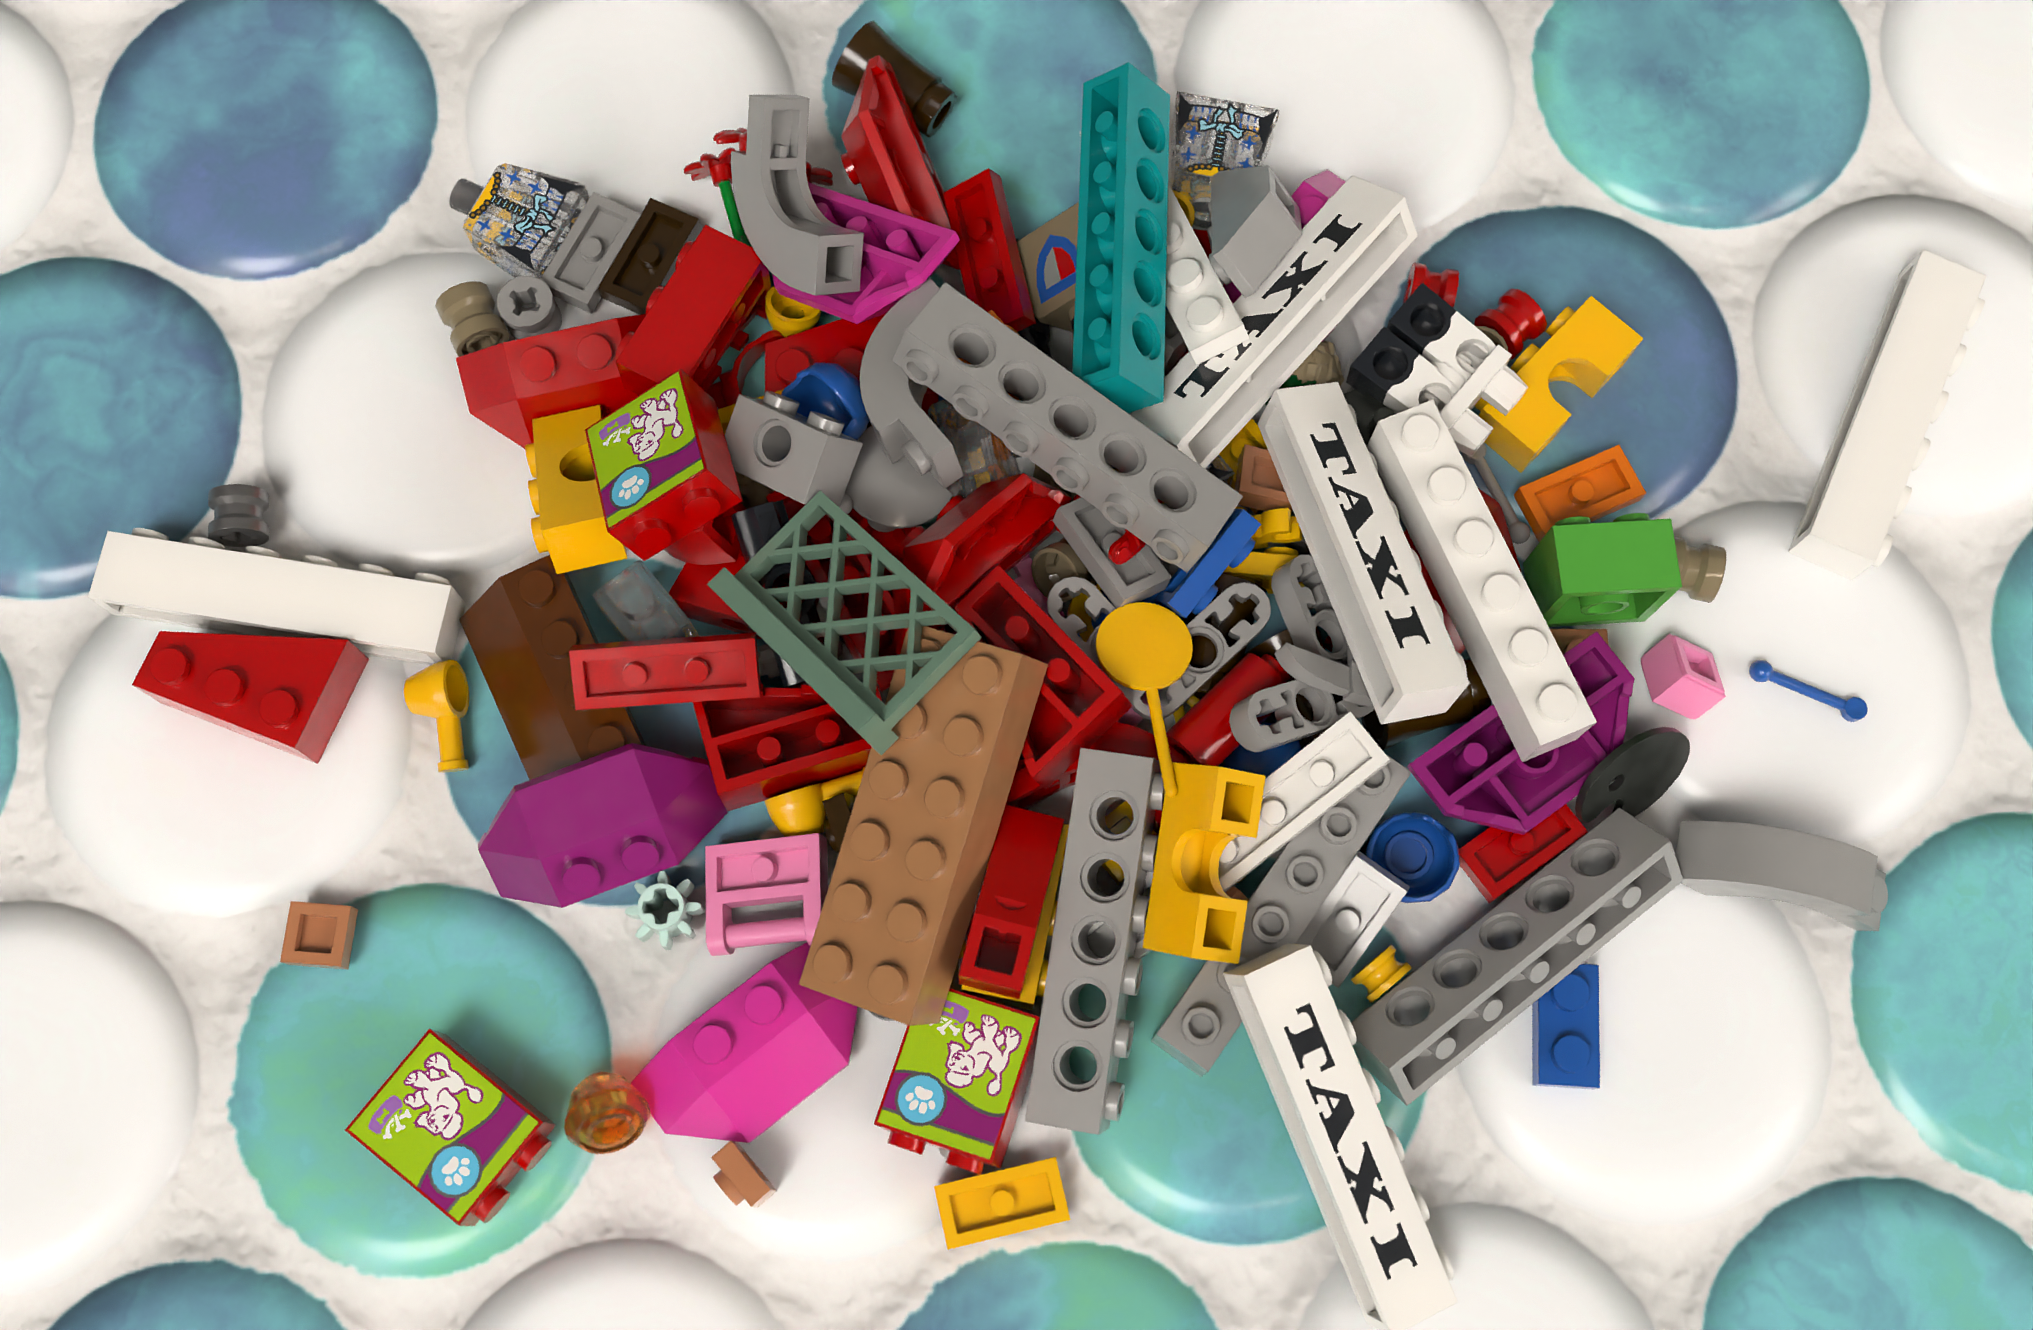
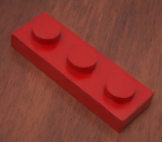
[943,168,1036,332]
[569,633,761,710]

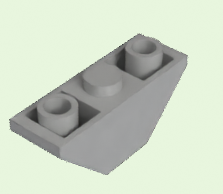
[1208,165,1302,298]

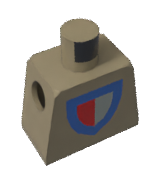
[1017,202,1079,336]

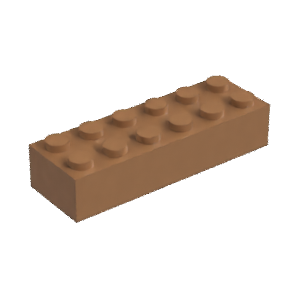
[799,626,1048,1026]

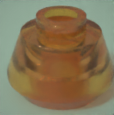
[564,1072,650,1154]

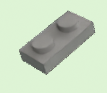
[540,192,642,314]
[1053,497,1171,609]
[1295,851,1410,988]

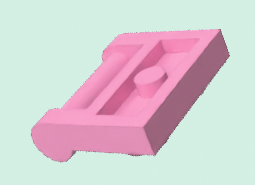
[705,833,828,956]

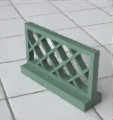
[707,490,982,755]

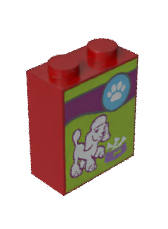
[585,368,743,561]
[874,988,1040,1175]
[345,1029,556,1226]

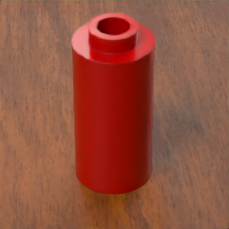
[1166,653,1290,766]

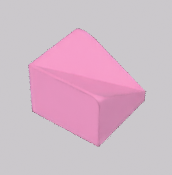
[1641,634,1726,719]

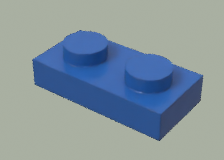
[1154,509,1262,618]
[1532,964,1600,1090]

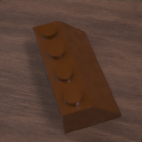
[459,555,646,780]

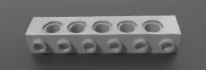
[892,282,1243,573]
[1025,748,1165,1135]
[1151,755,1411,1077]
[1351,808,1684,1106]

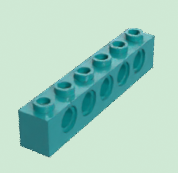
[1072,62,1170,413]

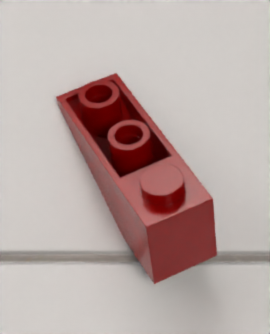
[958,805,1065,1000]

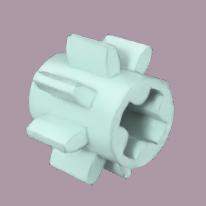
[625,871,705,950]

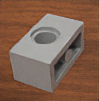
[725,391,863,507]

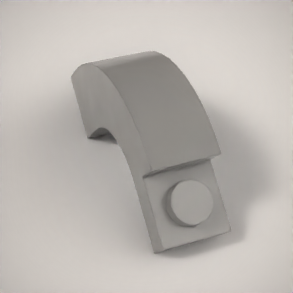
[731,95,864,296]
[860,278,964,489]
[1675,821,1888,931]

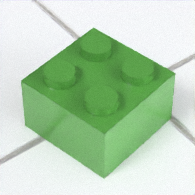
[1523,513,1682,627]

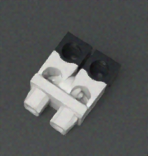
[1346,283,1528,457]

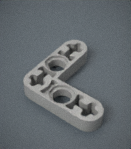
[1229,555,1374,752]
[1047,577,1271,720]

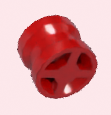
[1403,262,1459,308]
[1474,289,1547,360]

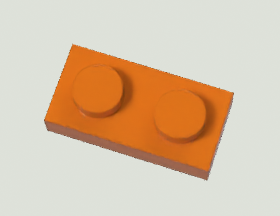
[1513,445,1646,542]

